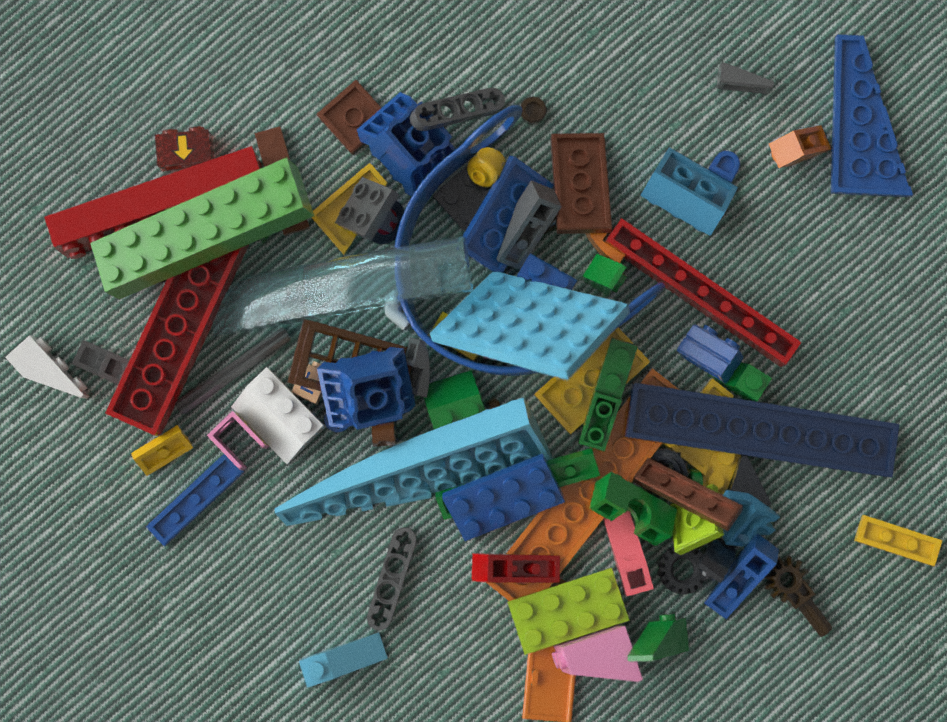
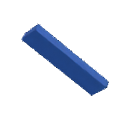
[146,454,245,546]

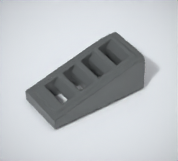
[716,62,774,94]

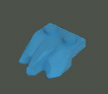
[722,490,780,547]

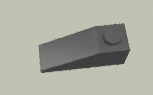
[497,180,562,269]

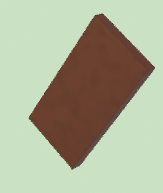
[550,133,612,234]

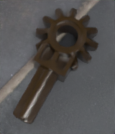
[764,556,832,637]

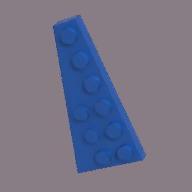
[831,35,913,197]

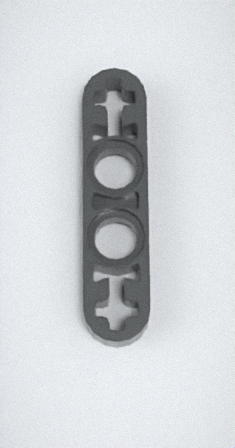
[410,88,505,131]
[367,527,417,631]

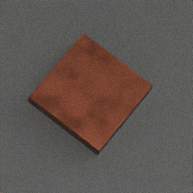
[316,80,381,155]

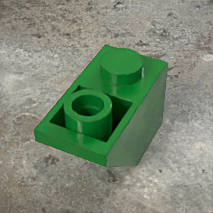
[581,254,627,297]

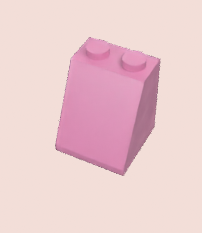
[552,625,643,682]

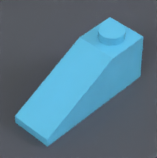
[299,632,388,688]

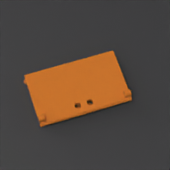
[522,645,576,722]

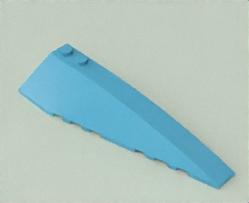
[275,398,553,526]

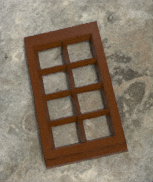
[287,319,412,392]

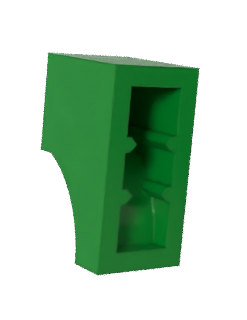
[707,362,772,402]

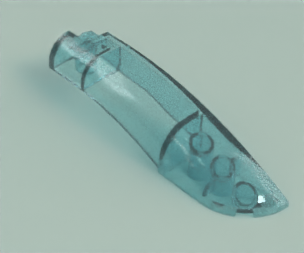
[213,236,473,336]

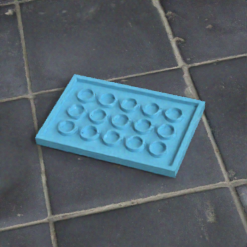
[430,272,630,380]

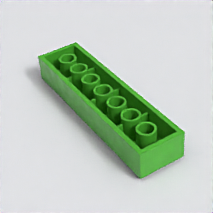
[91,158,314,300]

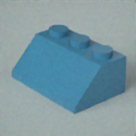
[640,147,738,236]

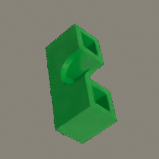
[589,472,677,546]

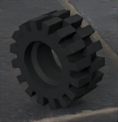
[658,547,707,595]

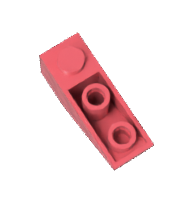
[603,510,654,596]

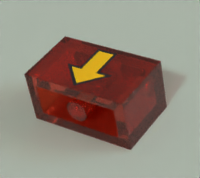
[155,126,214,171]

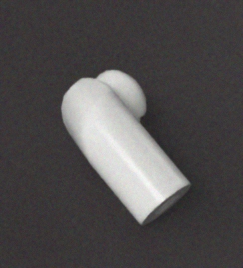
[385,290,410,330]

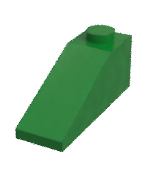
[627,613,689,662]

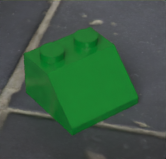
[424,370,485,429]

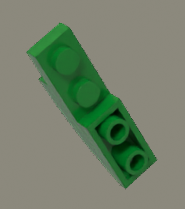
[578,337,638,452]

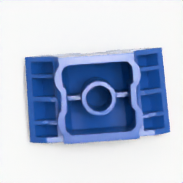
[357,92,456,196]
[317,347,416,430]

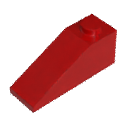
[472,553,560,583]

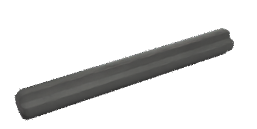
[175,328,291,414]

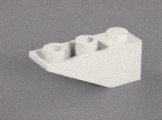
[5,335,90,399]

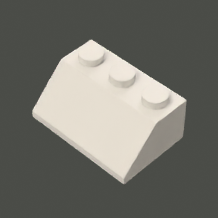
[231,367,326,465]

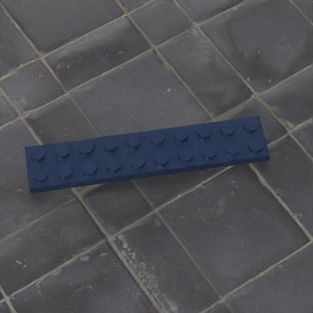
[625,383,899,478]

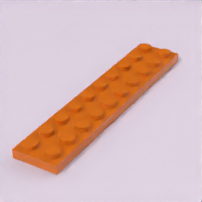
[487,368,680,601]

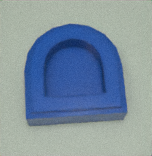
[708,151,740,183]

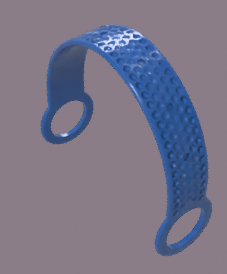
[394,105,665,376]

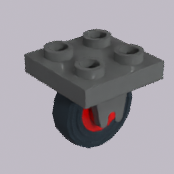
[334,177,404,245]

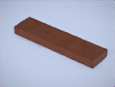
[254,126,310,236]
[633,458,743,531]

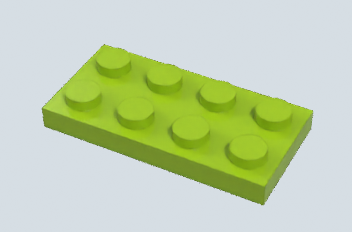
[507,568,629,655]

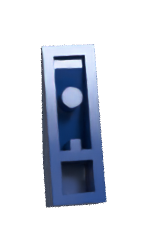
[705,533,779,619]

